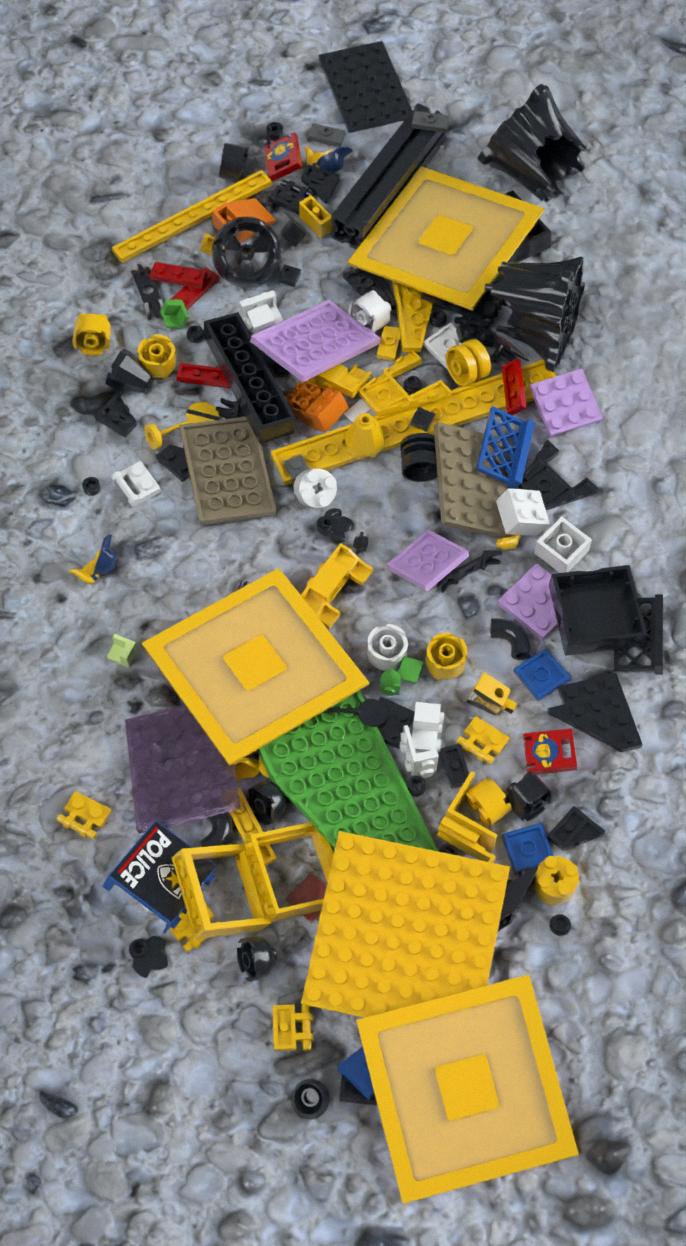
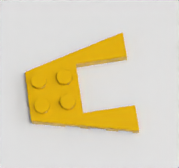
[358,351,452,417]

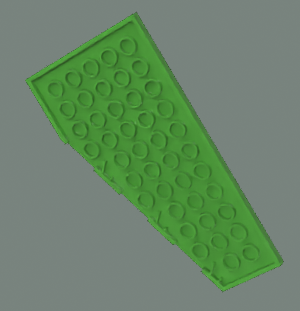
[257,690,439,852]

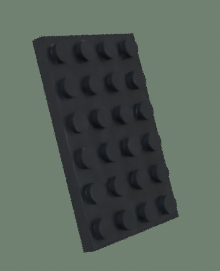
[318,41,412,133]

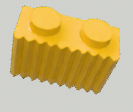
[299,195,333,238]

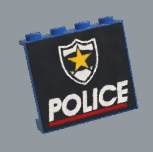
[102,820,217,934]

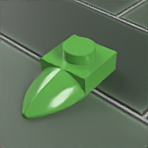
[379,669,401,696]

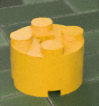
[72,313,111,356]
[138,334,177,379]
[425,633,467,680]
[465,776,512,827]
[533,856,579,906]

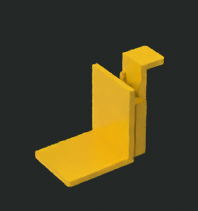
[436,771,497,863]

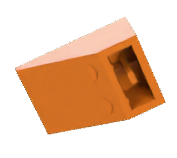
[212,198,276,243]
[285,381,349,433]

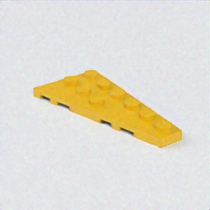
[392,281,433,352]

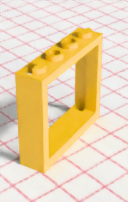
[245,822,334,922]
[172,843,271,939]

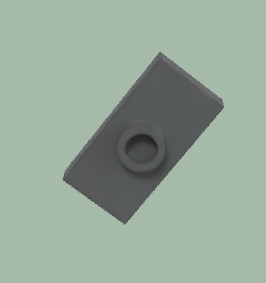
[412,111,449,133]
[308,123,346,147]

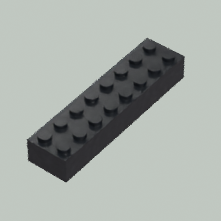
[204,312,296,443]

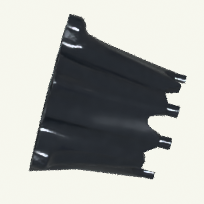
[477,84,588,203]
[484,256,585,372]

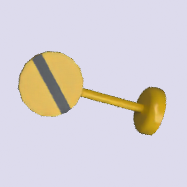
[144,402,220,450]

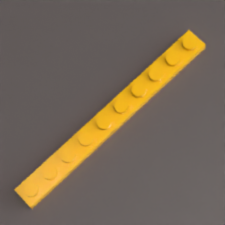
[112,170,272,263]

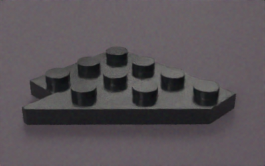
[547,673,643,752]

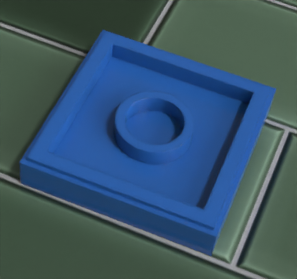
[513,648,570,701]
[501,823,554,875]

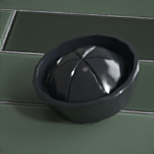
[291,1079,330,1120]

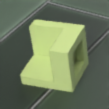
[107,634,137,668]

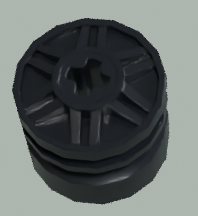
[400,433,438,482]

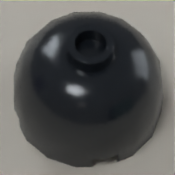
[246,782,287,825]
[237,936,277,982]

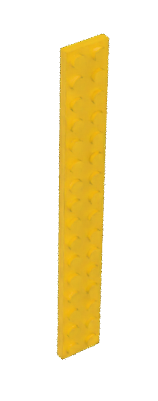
[270,360,556,485]

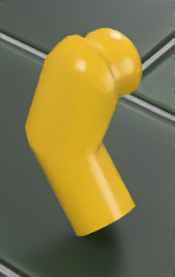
[496,535,522,550]

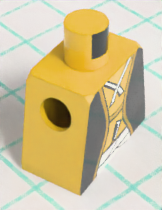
[466,672,517,715]

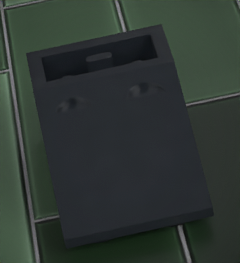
[498,867,538,932]

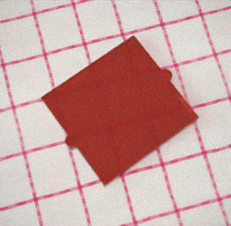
[285,873,326,923]

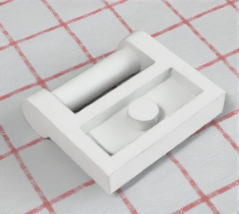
[111,461,161,507]

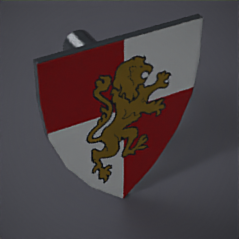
[490,331,529,362]

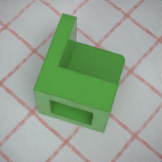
[160,300,188,329]
[398,656,423,684]

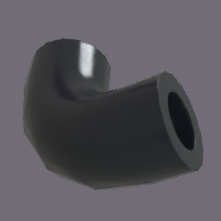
[490,618,531,660]
[200,801,233,847]

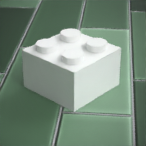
[496,488,550,536]
[534,517,592,573]

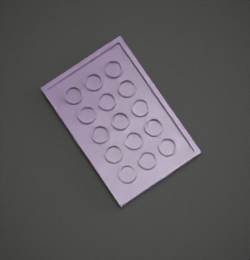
[250,300,381,382]

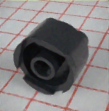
[219,143,249,182]
[505,771,554,822]

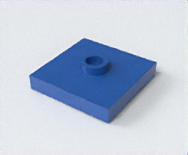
[338,1046,375,1100]

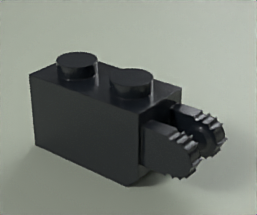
[476,280,503,325]

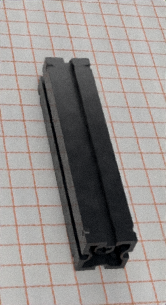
[331,103,446,250]

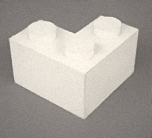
[245,304,275,357]
[412,702,444,753]

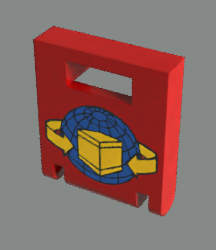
[264,132,302,182]
[523,728,577,775]

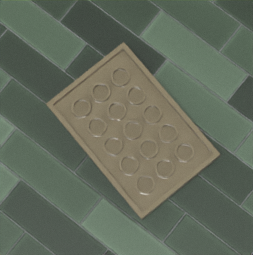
[179,417,276,525]
[434,422,512,538]

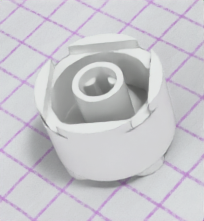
[348,290,391,333]
[294,469,337,508]
[367,624,408,671]

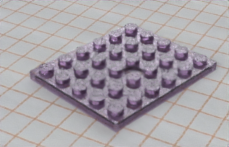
[125,705,241,834]

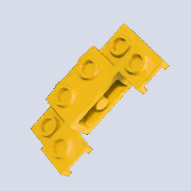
[307,364,371,398]
[301,543,373,630]

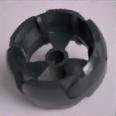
[212,216,281,288]

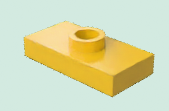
[377,326,400,362]

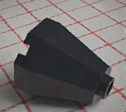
[105,349,154,393]

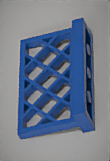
[476,406,535,489]

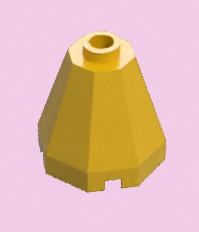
[344,413,385,460]

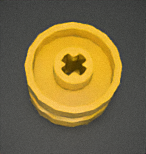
[446,339,491,386]

